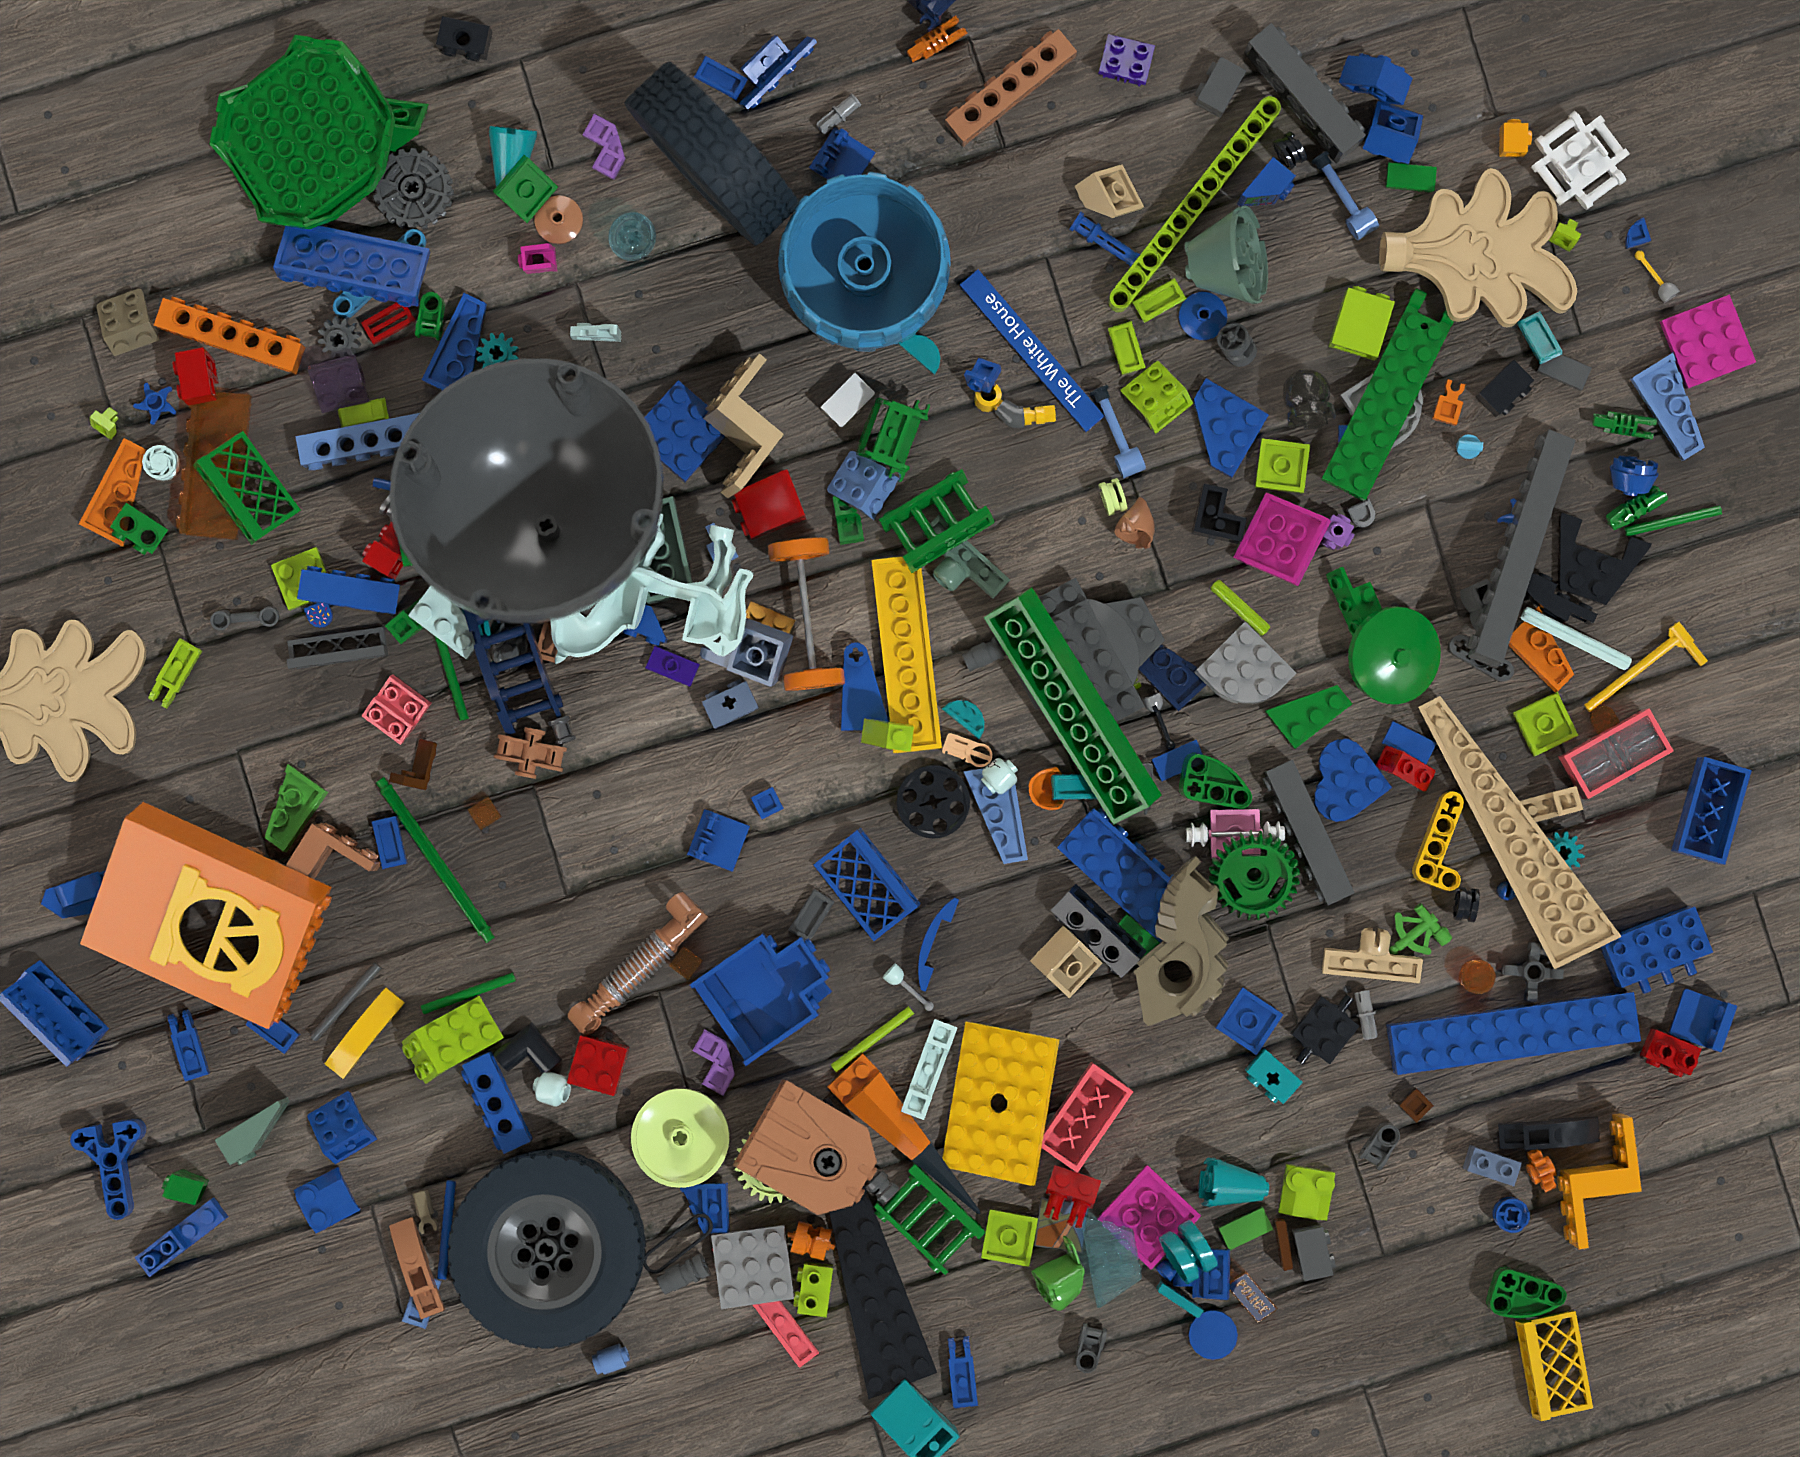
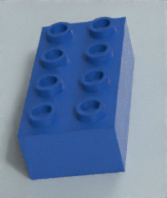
[1671,757,1752,865]

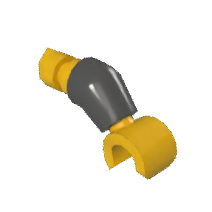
[974,384,1056,429]

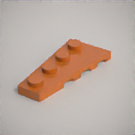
[79,438,147,547]

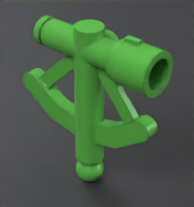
[1389,903,1452,955]

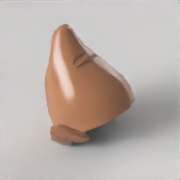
[1114,497,1155,549]

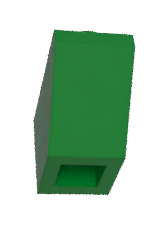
[162,1169,209,1205]

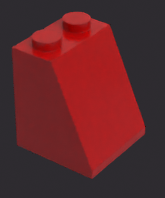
[731,469,806,540]

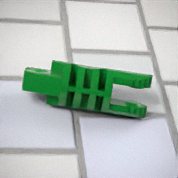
[1592,411,1657,440]
[1606,486,1668,530]

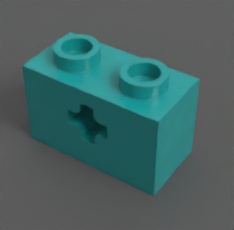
[1244,1048,1303,1104]

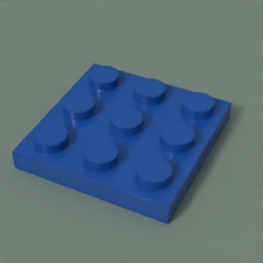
[644,380,726,483]

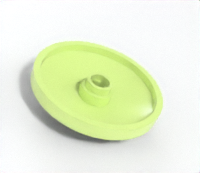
[631,1088,730,1188]

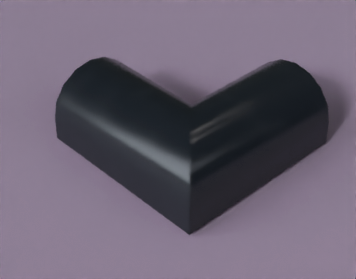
[493,1022,562,1074]

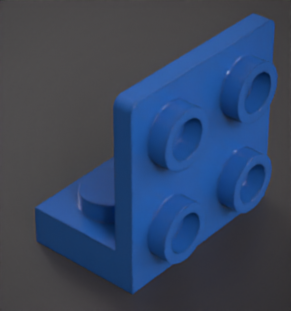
[1669,989,1738,1052]
[307,1091,377,1164]

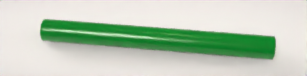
[1624,505,1722,537]
[434,635,469,721]
[421,972,516,1014]

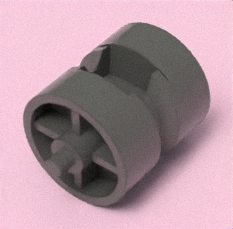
[1217,323,1257,367]

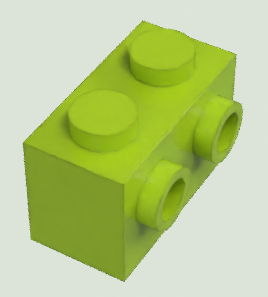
[793,1261,834,1317]

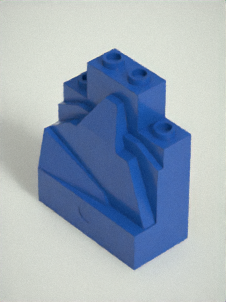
[690,933,831,1066]

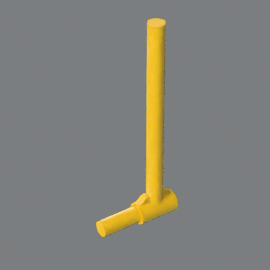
[1584,621,1708,712]

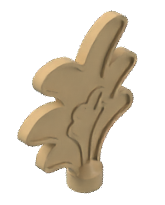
[1379,168,1577,328]
[0,620,146,782]

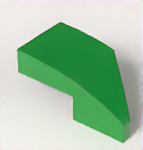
[833,496,864,545]

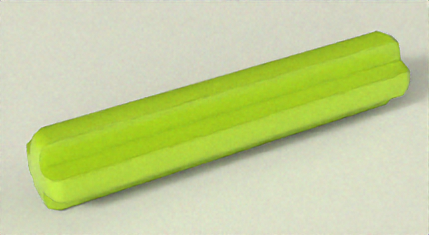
[1210,579,1270,636]

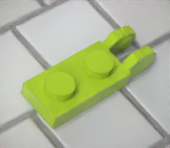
[148,638,202,709]

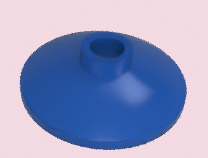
[1179,292,1227,340]

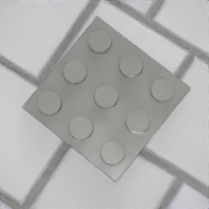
[711,1224,794,1309]

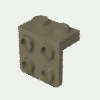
[97,289,160,356]

